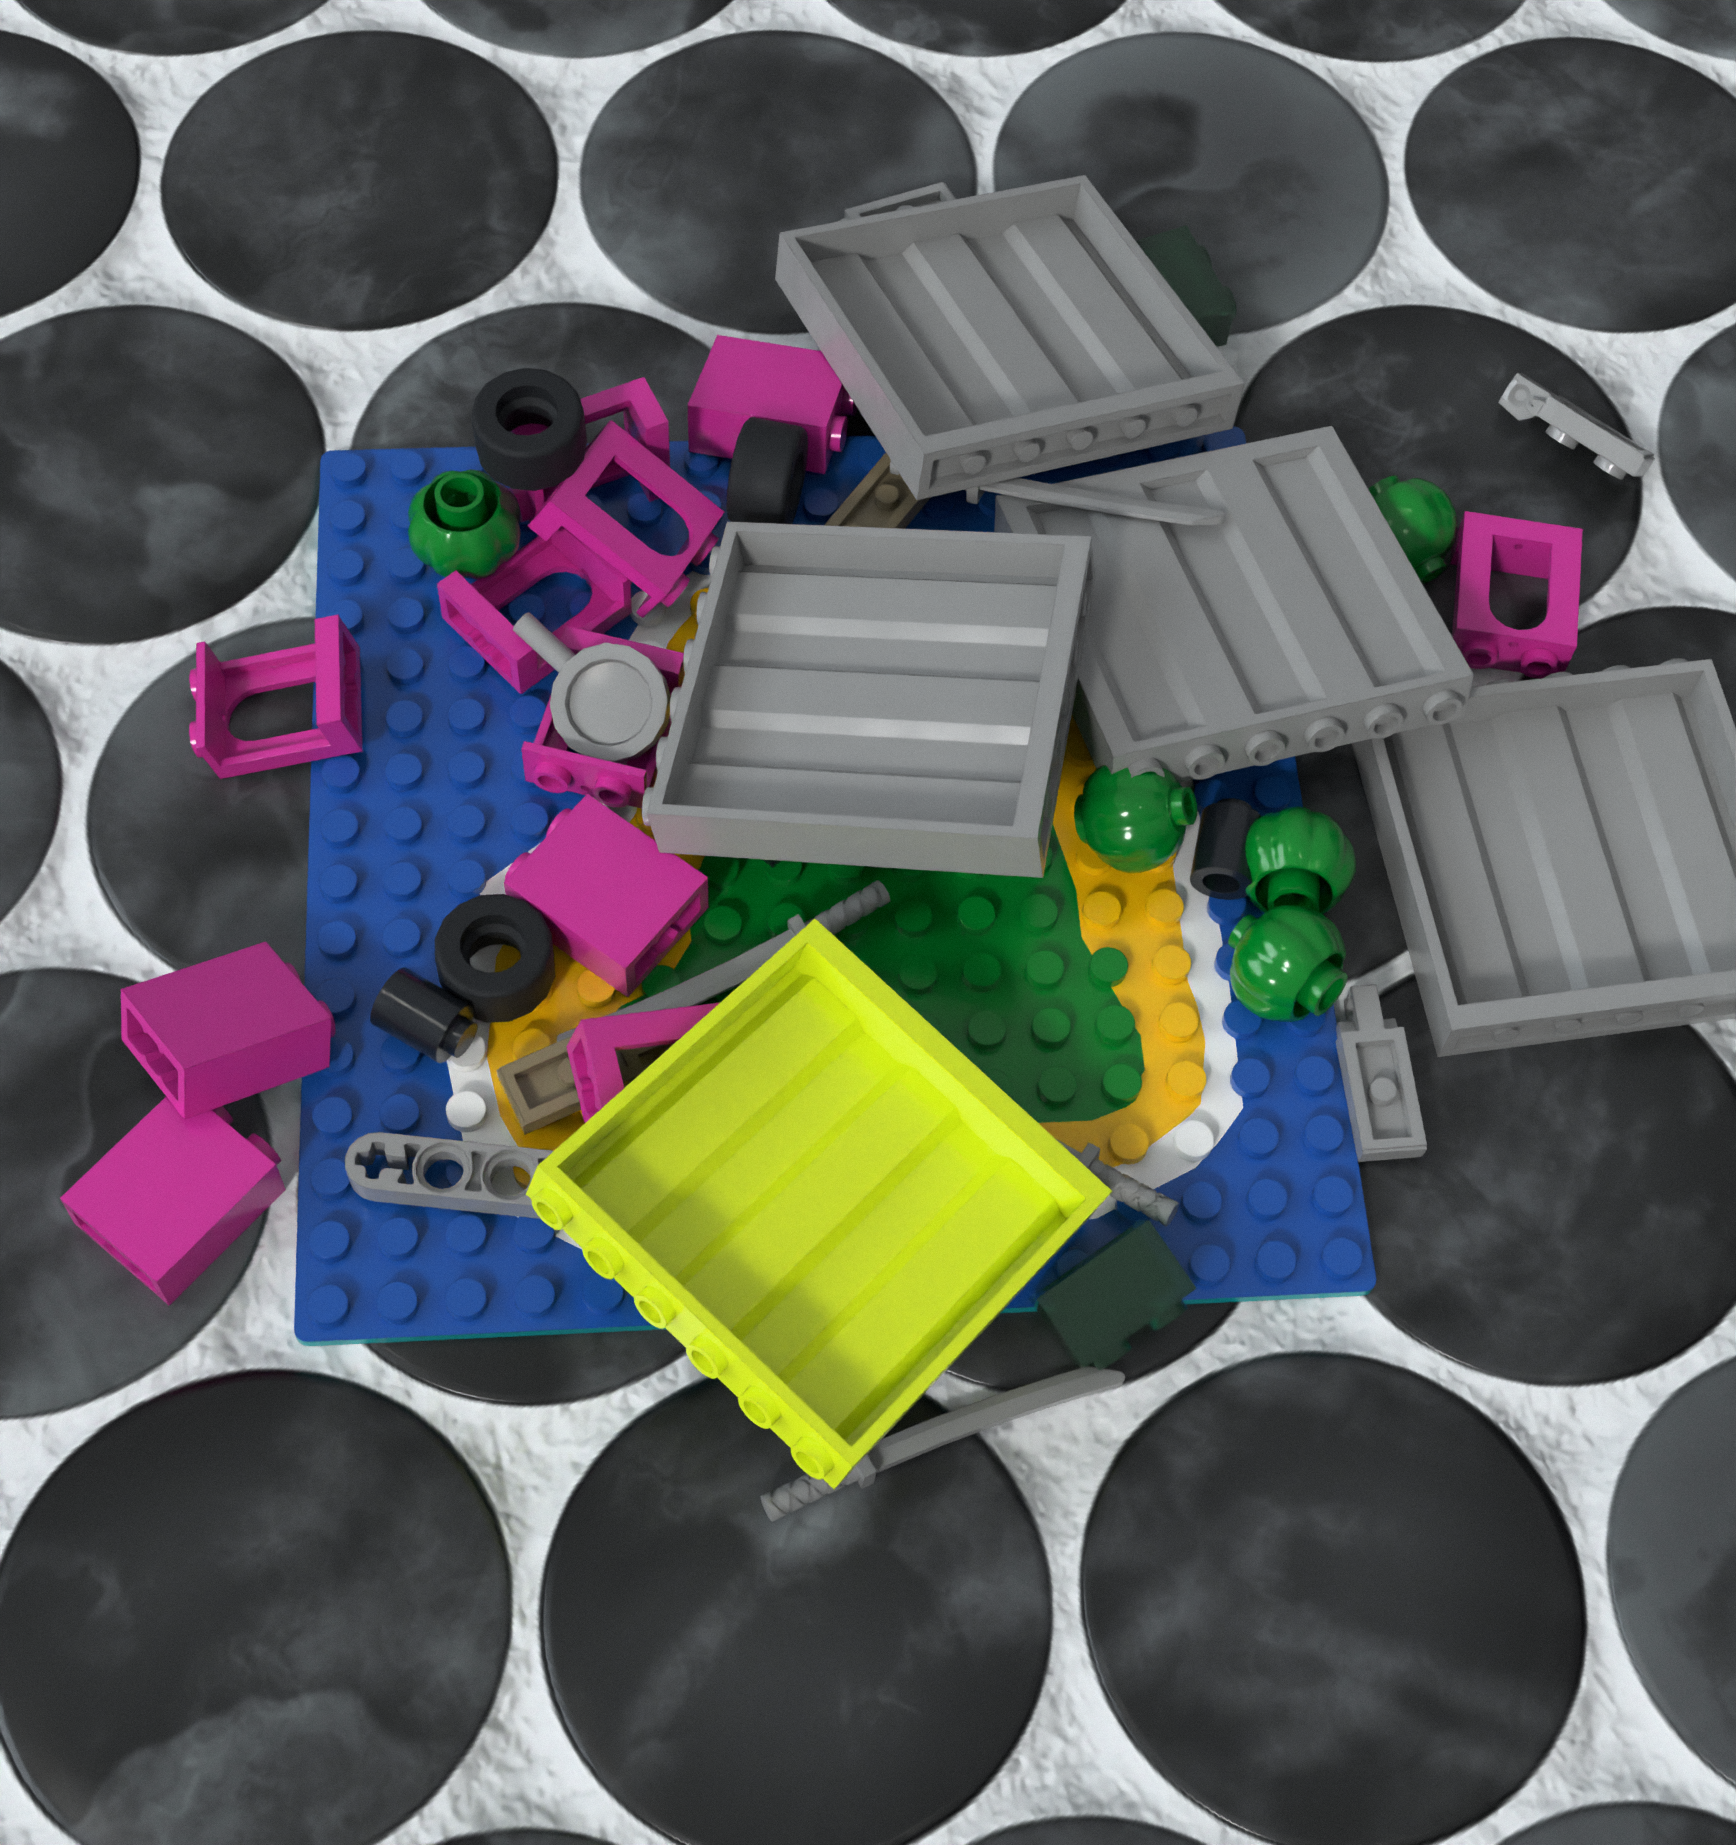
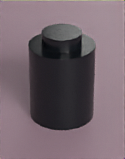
[1190,798,1261,900]
[370,967,478,1063]

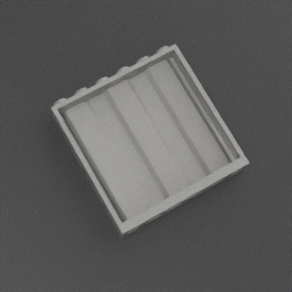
[775,175,1244,500]
[994,426,1474,782]
[642,522,1096,878]
[1351,658,1736,1057]

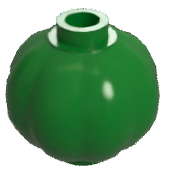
[408,469,521,579]
[1368,475,1458,585]
[1074,765,1197,873]
[1245,807,1356,914]
[1228,905,1348,1022]

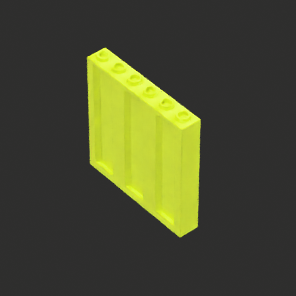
[526,919,1112,1489]

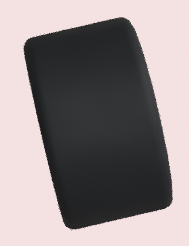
[471,368,587,491]
[726,417,808,524]
[435,894,555,1023]

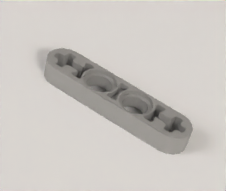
[345,1132,553,1219]

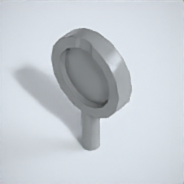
[512,612,671,763]

